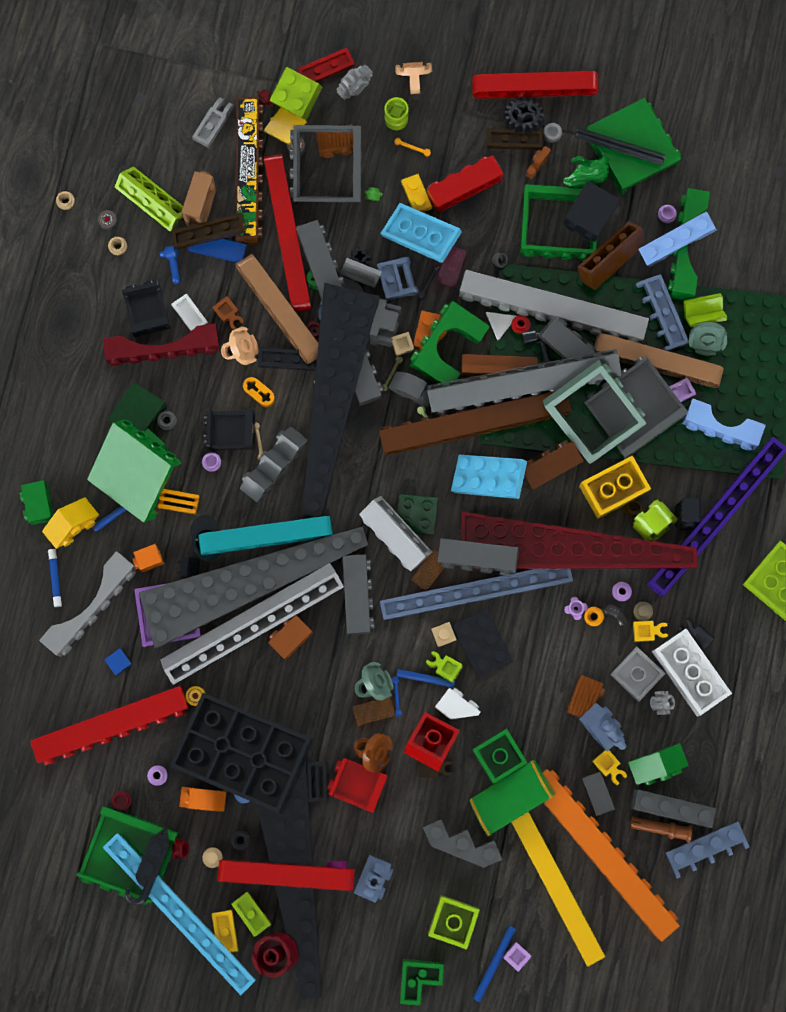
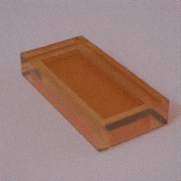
[411,549,444,591]
[353,697,395,726]

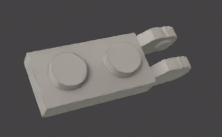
[192,97,234,148]

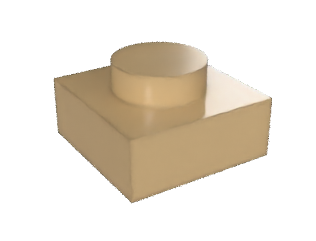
[391,332,414,357]
[431,622,456,647]

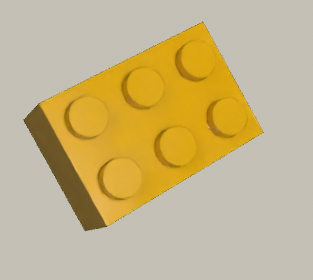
[579,455,651,519]

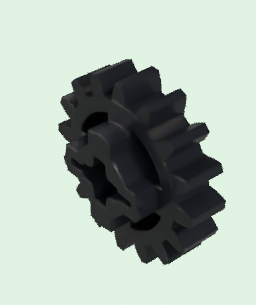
[504,98,544,134]

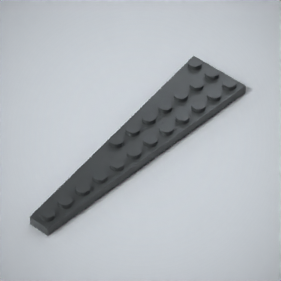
[139,526,368,649]

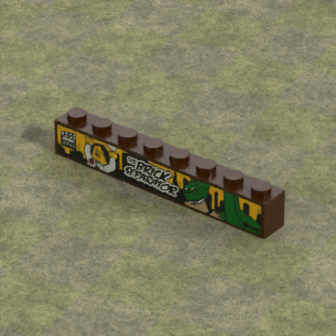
[235,97,264,244]

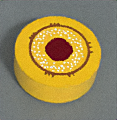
[186,686,206,706]

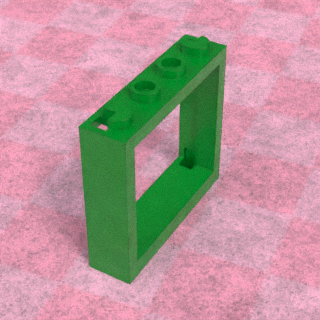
[520,184,597,261]

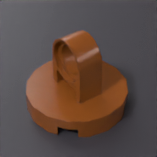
[354,733,392,773]

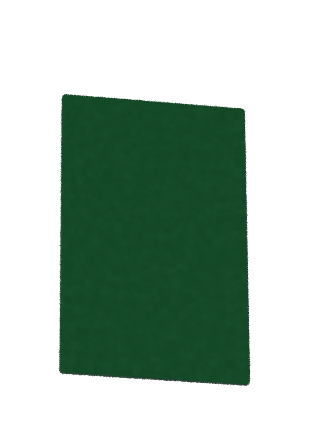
[480,263,786,479]

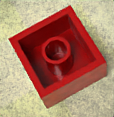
[404,712,460,772]

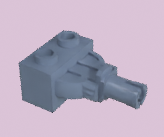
[354,855,393,903]

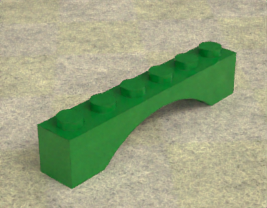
[667,188,710,300]

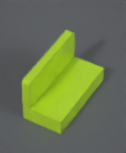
[684,293,727,327]

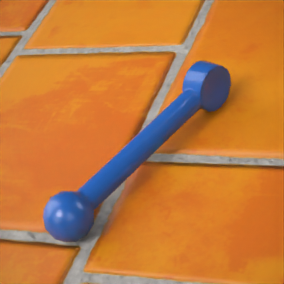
[392,676,402,717]

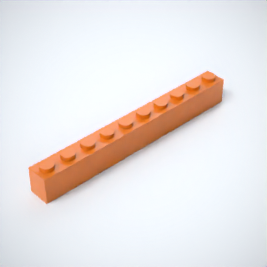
[543,769,679,942]

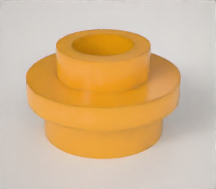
[584,607,604,626]

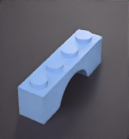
[639,212,717,267]
[682,399,766,451]

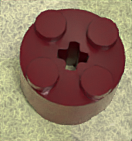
[252,932,299,978]

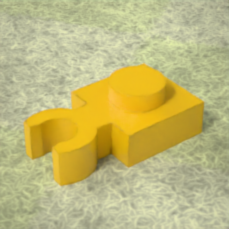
[633,621,668,642]
[592,750,627,785]

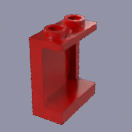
[327,758,388,813]

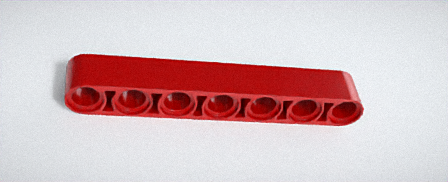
[472,71,599,99]
[217,860,355,890]

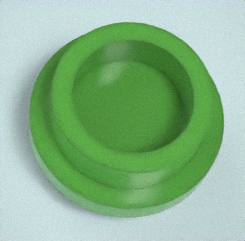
[364,187,383,201]

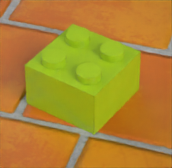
[270,67,323,120]
[428,895,480,949]

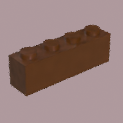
[577,221,646,290]

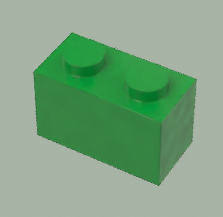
[19,480,54,525]

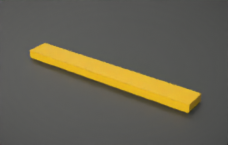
[511,812,605,966]

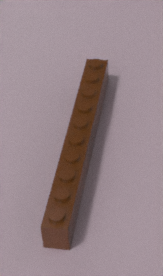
[379,392,571,456]

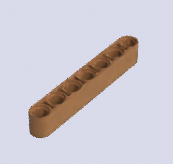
[235,254,318,365]
[594,333,724,388]

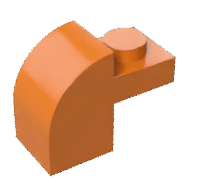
[179,787,226,812]

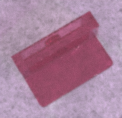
[438,247,467,287]

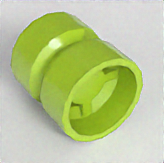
[384,97,408,130]

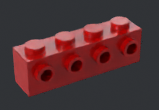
[427,155,503,214]

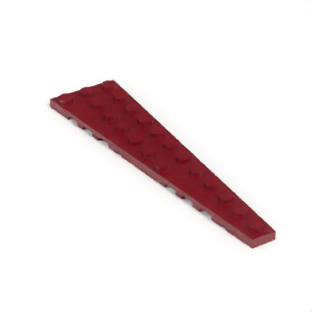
[461,512,697,570]

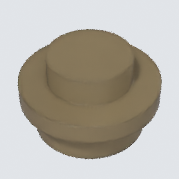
[633,602,653,621]

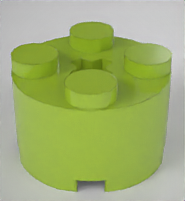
[633,499,678,541]

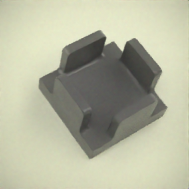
[370,298,401,347]

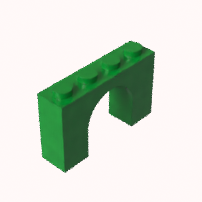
[409,301,490,384]

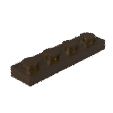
[171,213,246,250]

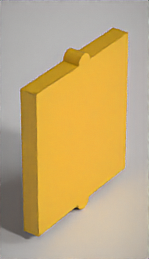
[264,107,307,145]

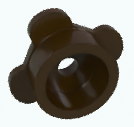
[622,500,646,521]

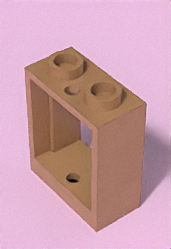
[181,171,217,226]

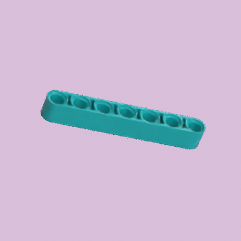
[198,516,333,555]

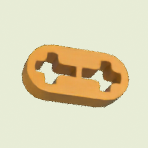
[243,377,275,407]

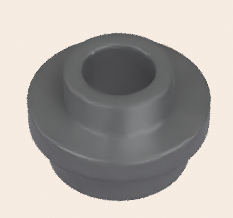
[157,411,177,430]

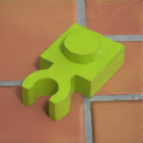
[426,651,463,683]

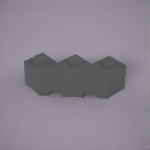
[240,427,308,503]
[423,819,502,868]

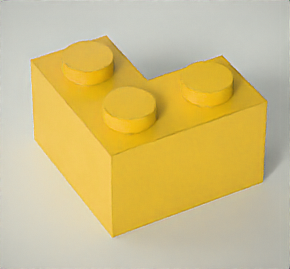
[42,497,99,549]

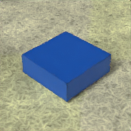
[105,648,132,676]

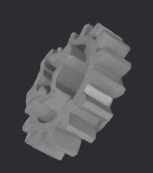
[337,65,373,100]

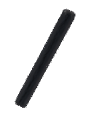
[575,128,665,165]

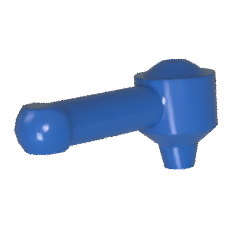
[160,245,181,284]

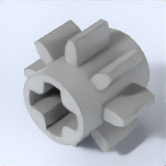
[650,691,675,715]

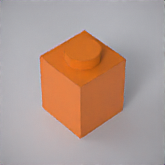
[132,544,164,573]

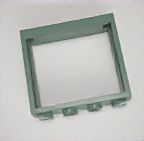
[543,360,647,464]

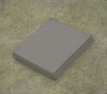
[610,646,666,702]

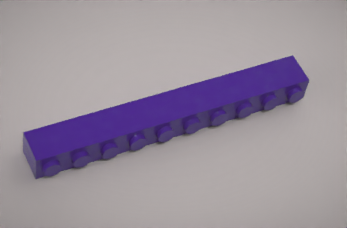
[646,437,786,597]

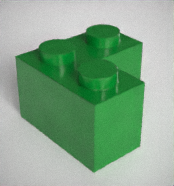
[628,743,689,786]
[400,959,444,1005]

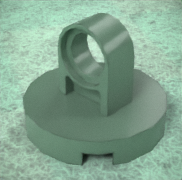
[689,322,727,356]
[355,662,393,701]

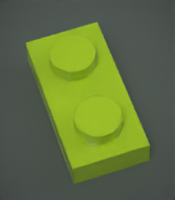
[232,892,271,937]

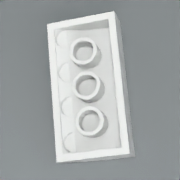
[652,629,732,716]

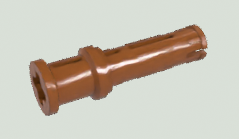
[630,816,693,843]

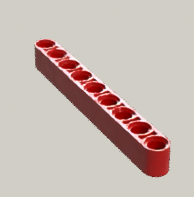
[264,154,311,312]

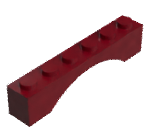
[103,323,220,366]

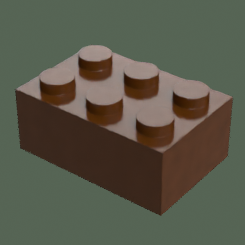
[524,440,584,490]

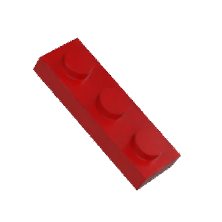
[297,48,355,82]

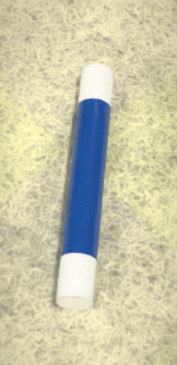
[48,549,62,607]

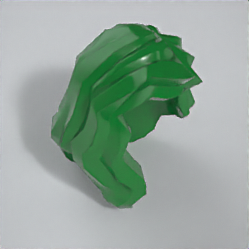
[563,156,610,188]

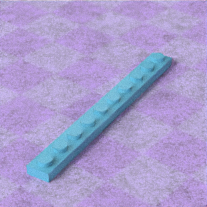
[103,833,256,995]

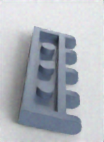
[636,274,689,351]
[665,821,749,879]

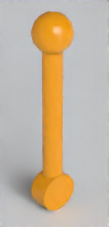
[394,138,431,157]

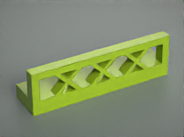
[115,166,183,232]

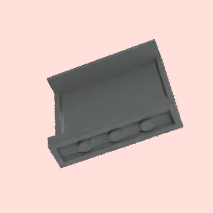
[584,356,689,459]

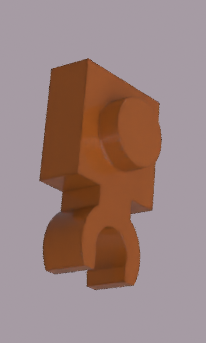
[526,146,551,180]
[212,297,244,330]

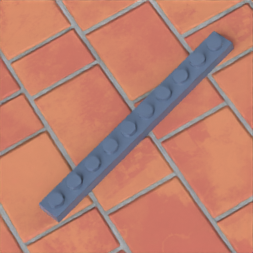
[380,569,573,620]

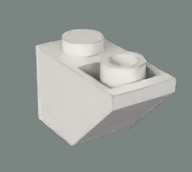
[435,688,480,720]

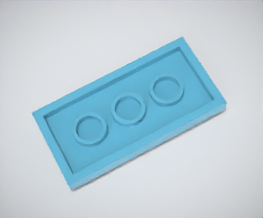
[381,203,462,263]
[451,455,527,499]

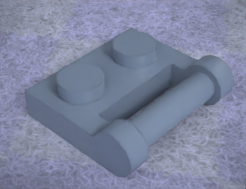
[377,257,419,301]

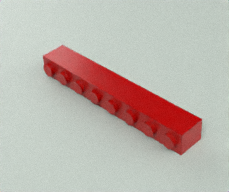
[30,686,190,766]

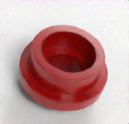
[511,315,530,334]

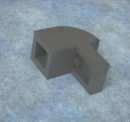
[388,371,430,408]

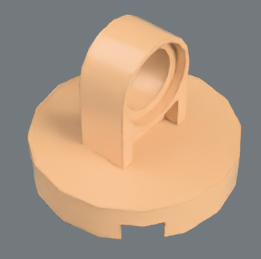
[395,62,432,94]
[221,327,259,365]

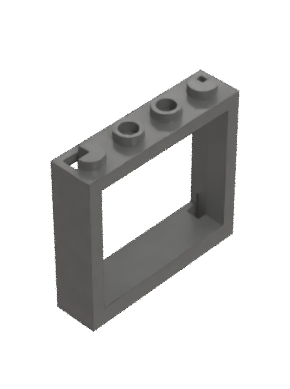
[290,125,361,203]

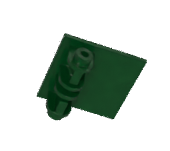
[398,494,438,535]

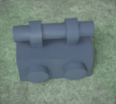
[579,703,626,751]

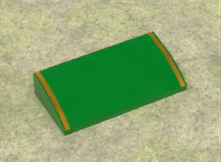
[469,759,556,837]

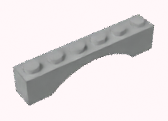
[39,551,136,657]

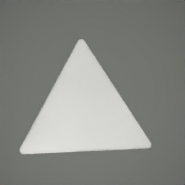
[486,312,516,340]

